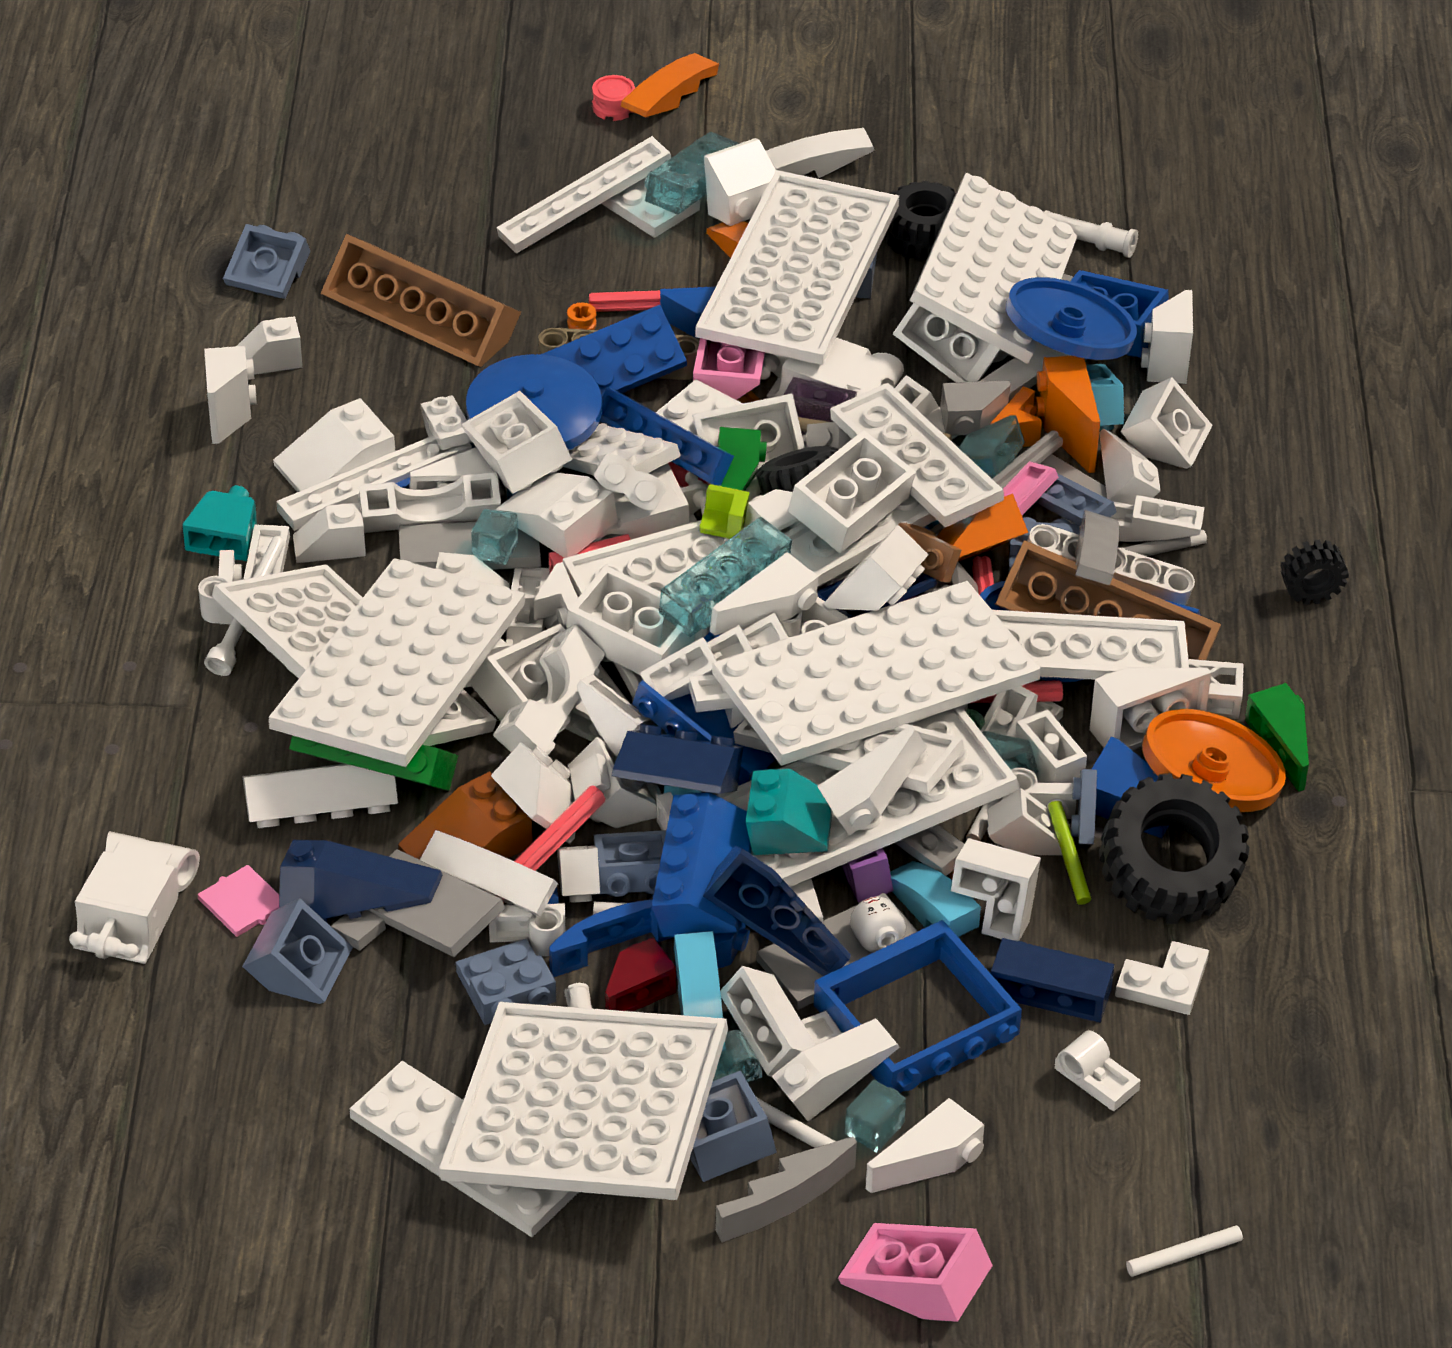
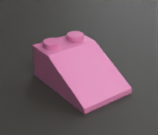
[838,1223,993,1322]

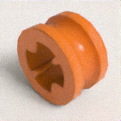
[567,303,596,330]

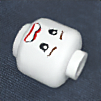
[850,896,906,952]

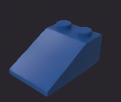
[1070,270,1169,358]

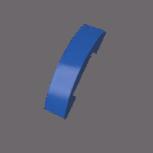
[549,900,674,977]

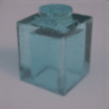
[471,509,519,565]
[845,1080,906,1153]

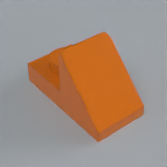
[988,386,1042,451]

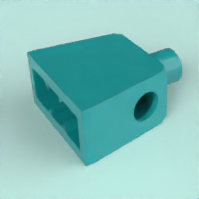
[183,485,257,561]

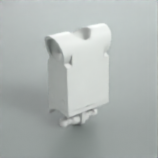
[761,338,904,417]
[593,463,708,542]
[69,831,200,964]

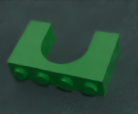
[289,735,459,791]

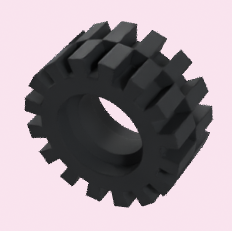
[1280,539,1349,605]

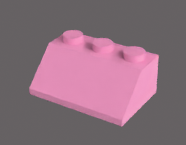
[693,338,766,400]

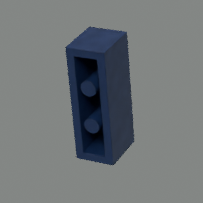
[991,938,1115,1023]

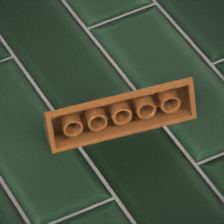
[321,234,521,367]
[995,540,1221,660]

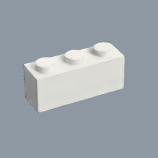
[720,966,815,1076]

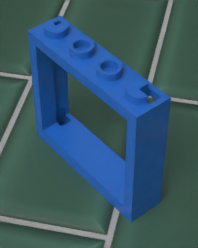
[814,920,1022,1097]

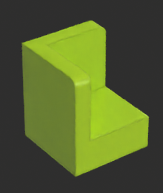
[699,484,749,541]

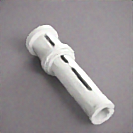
[1044,210,1138,258]

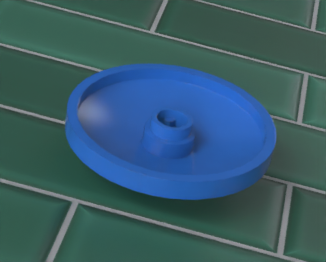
[1006,277,1137,360]
[466,354,602,450]

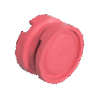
[592,75,635,121]

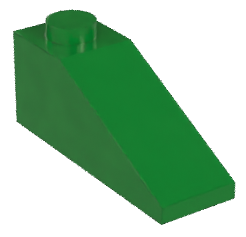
[717,427,767,491]
[1245,683,1309,792]

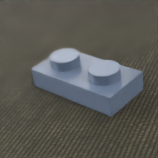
[1070,769,1097,846]

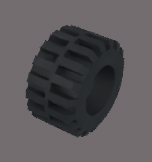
[885,181,956,261]
[755,446,838,496]

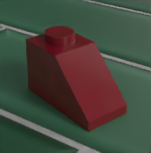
[605,937,676,1012]

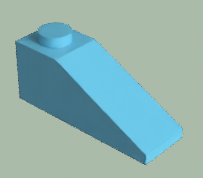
[1086,364,1124,430]

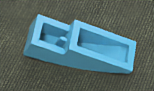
[890,861,981,937]
[674,931,726,1056]

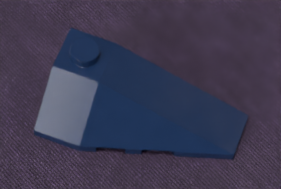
[279,840,443,923]
[703,846,851,976]

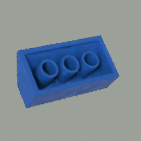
[652,792,752,937]

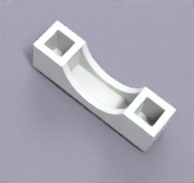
[359,472,501,533]
[493,624,605,755]

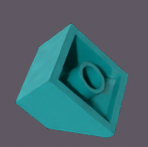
[745,769,833,855]

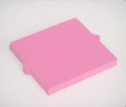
[197,865,279,937]

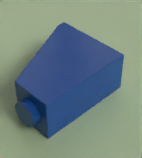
[1092,737,1169,838]

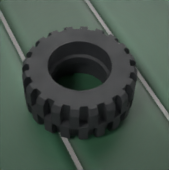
[1099,773,1250,924]

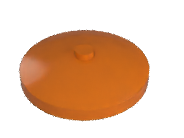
[1142,709,1286,812]

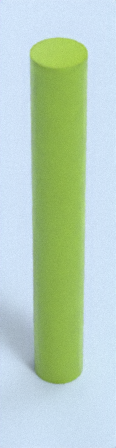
[1048,801,1091,905]

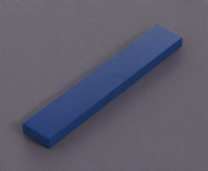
[600,387,734,486]

